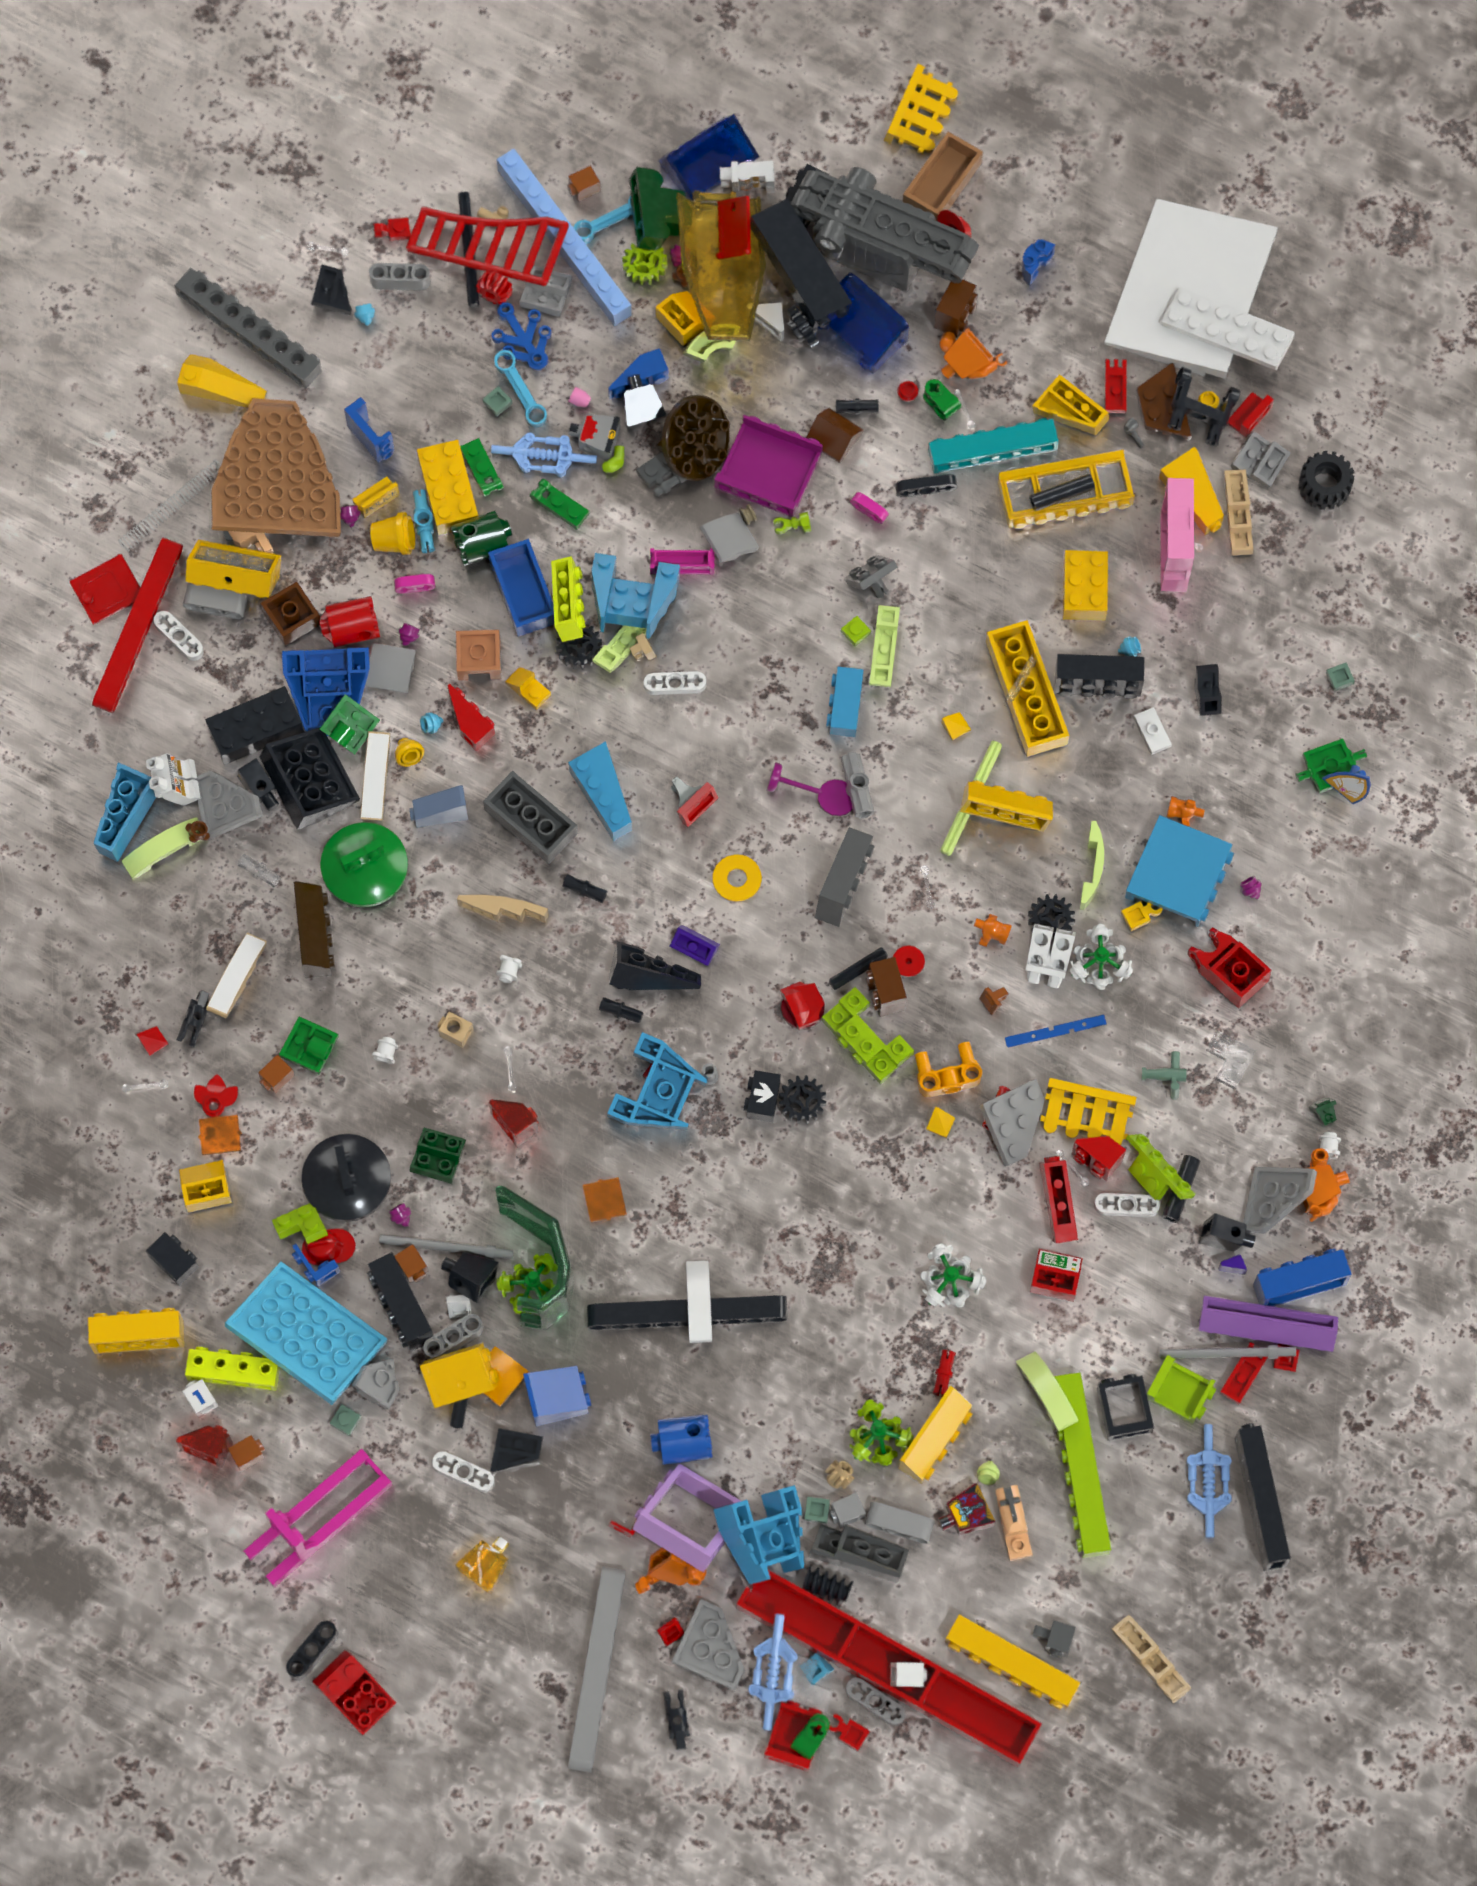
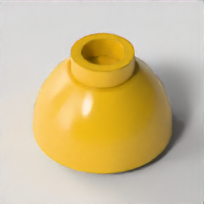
[395,738,425,767]

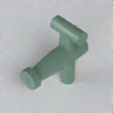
[1142,1051,1187,1100]

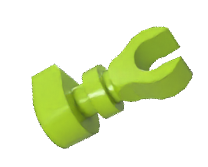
[773,512,811,534]

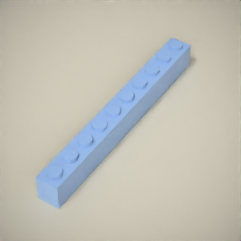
[497,149,632,326]

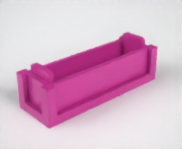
[650,548,715,575]

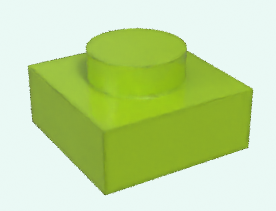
[841,616,871,646]

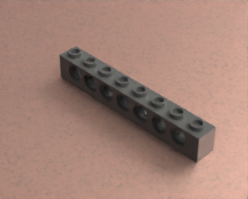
[174,268,322,389]

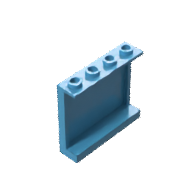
[1125,815,1234,927]

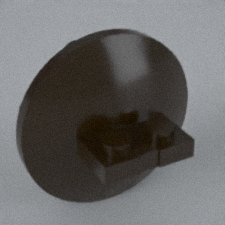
[656,395,730,481]

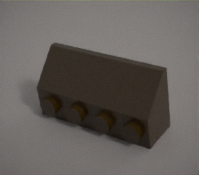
[293,881,335,978]

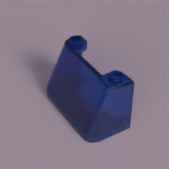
[658,114,760,203]
[817,272,909,374]

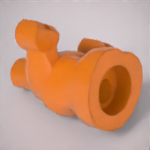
[1167,796,1205,827]
[974,914,1012,947]

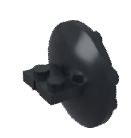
[301,1134,391,1222]

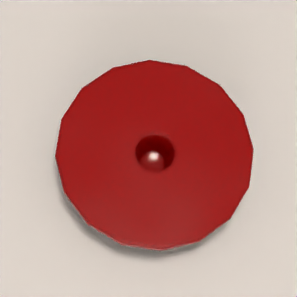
[893,945,925,977]

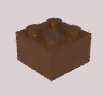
[934,279,978,338]
[260,581,320,646]
[865,957,907,1017]

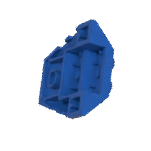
[282,647,370,736]

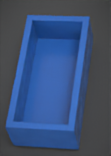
[488,539,554,637]
[1253,1248,1352,1307]

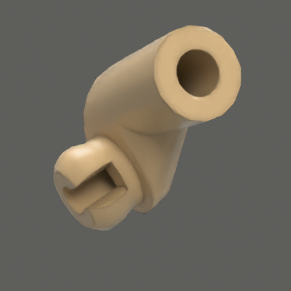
[477,206,509,219]

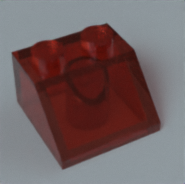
[489,1099,539,1148]
[176,1425,233,1468]

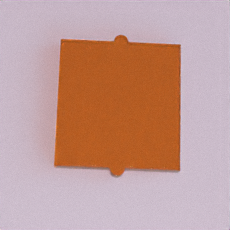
[198,1115,242,1156]
[583,1177,627,1223]

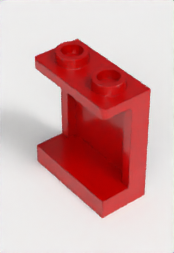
[764,1700,822,1772]

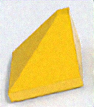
[941,712,971,741]
[926,1106,955,1138]

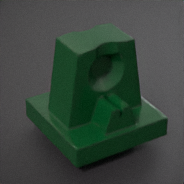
[1309,1097,1337,1125]

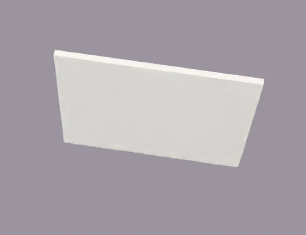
[1104,199,1278,379]

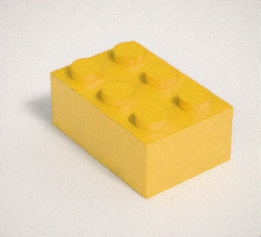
[1063,550,1108,621]

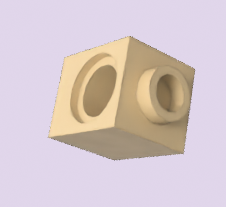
[437,1012,473,1048]

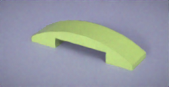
[869,605,900,687]
[592,625,647,673]
[122,817,200,879]
[1080,821,1104,910]
[1015,1352,1078,1432]

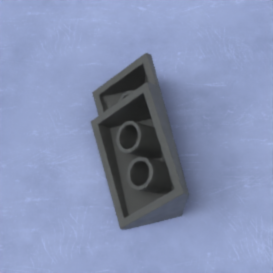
[809,1524,909,1583]

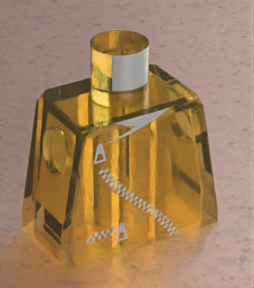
[455,1536,510,1595]

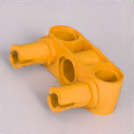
[915,1042,982,1097]

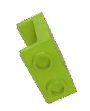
[1147,1355,1217,1424]

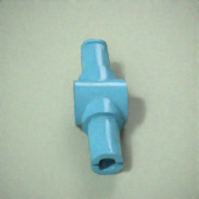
[413,489,435,553]

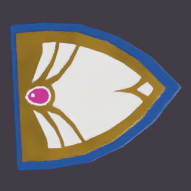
[1322,765,1371,804]

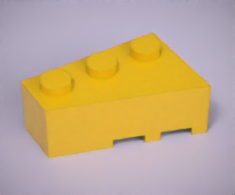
[1032,374,1109,436]

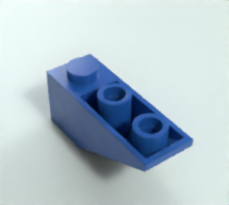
[608,348,669,399]

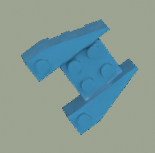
[591,553,680,639]
[607,1032,707,1130]
[713,1485,804,1584]

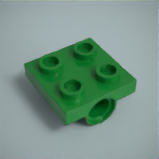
[320,694,380,755]
[279,1016,339,1075]

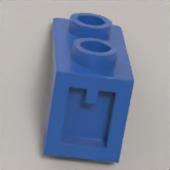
[292,1243,340,1287]

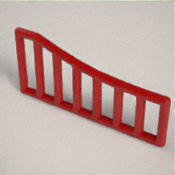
[406,207,569,286]

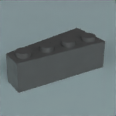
[815,827,875,927]

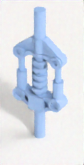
[491,432,597,477]
[1186,1424,1232,1538]
[748,1614,797,1730]

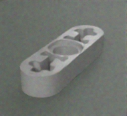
[846,1678,905,1726]

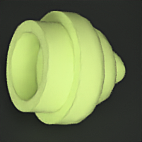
[977,1461,1000,1485]

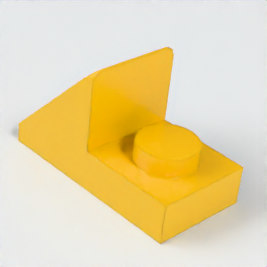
[505,667,551,710]

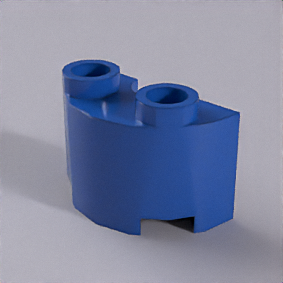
[1021,239,1055,286]

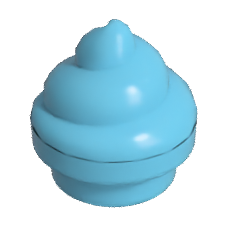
[354,303,375,326]
[1118,636,1141,657]
[420,712,444,734]

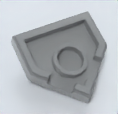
[352,1359,400,1409]

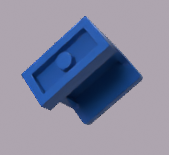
[344,397,395,463]

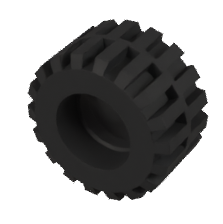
[1298,451,1355,510]

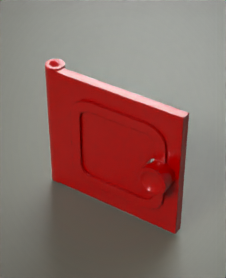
[716,196,751,260]
[69,554,141,625]

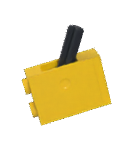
[420,1343,499,1429]

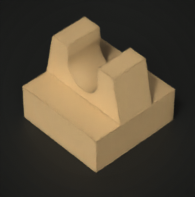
[629,633,657,661]

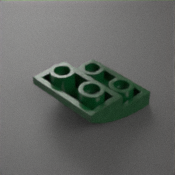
[409,1127,466,1184]

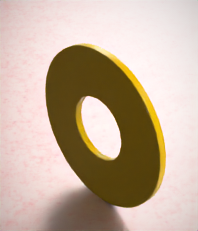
[713,855,762,902]

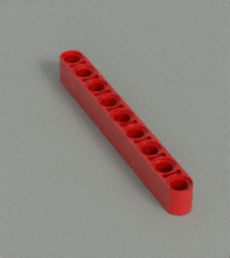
[92,537,183,713]

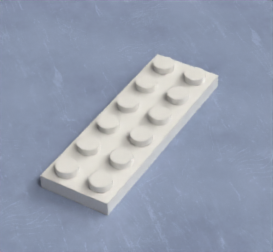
[1161,287,1295,370]

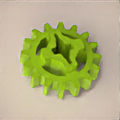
[622,243,668,285]

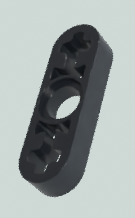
[895,474,958,497]

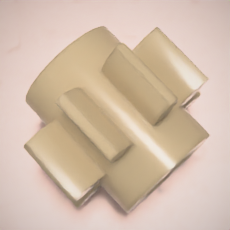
[825,1460,854,1489]

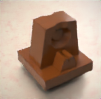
[979,987,1009,1015]

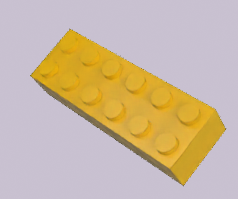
[985,620,1069,757]

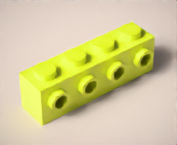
[551,556,585,642]
[185,1347,280,1391]

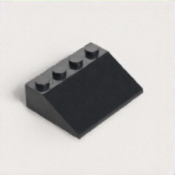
[259,727,360,830]

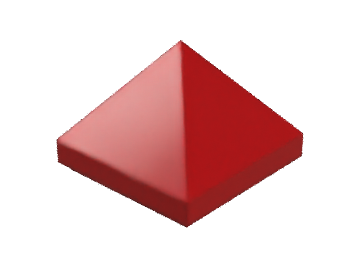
[657,1617,685,1647]

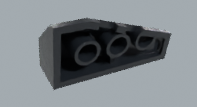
[609,941,701,990]

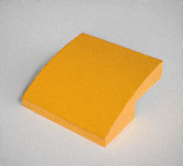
[482,1346,529,1407]

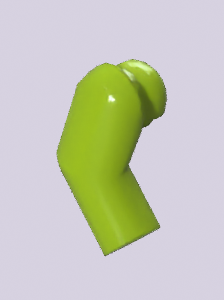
[602,445,624,473]

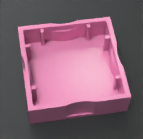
[1160,478,1194,592]

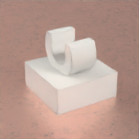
[447,1293,471,1319]

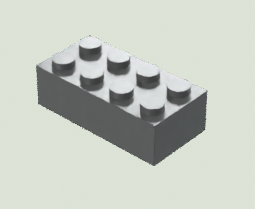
[483,770,578,864]

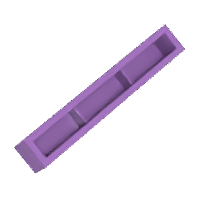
[1199,1296,1338,1352]

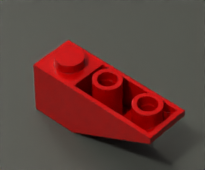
[448,684,495,752]

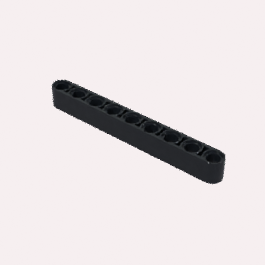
[587,1295,788,1330]

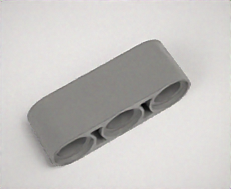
[369,263,431,290]
[183,584,248,619]
[423,1314,483,1360]
[865,1502,935,1543]

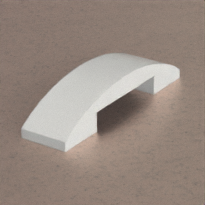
[686,1260,712,1343]

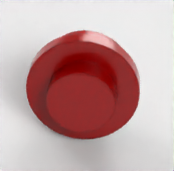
[897,381,919,402]

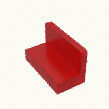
[1228,392,1274,437]

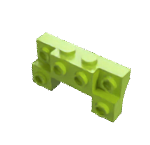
[822,987,914,1085]

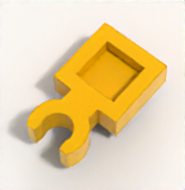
[1121,901,1162,932]

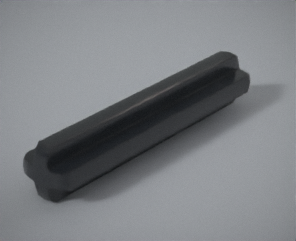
[829,947,888,990]

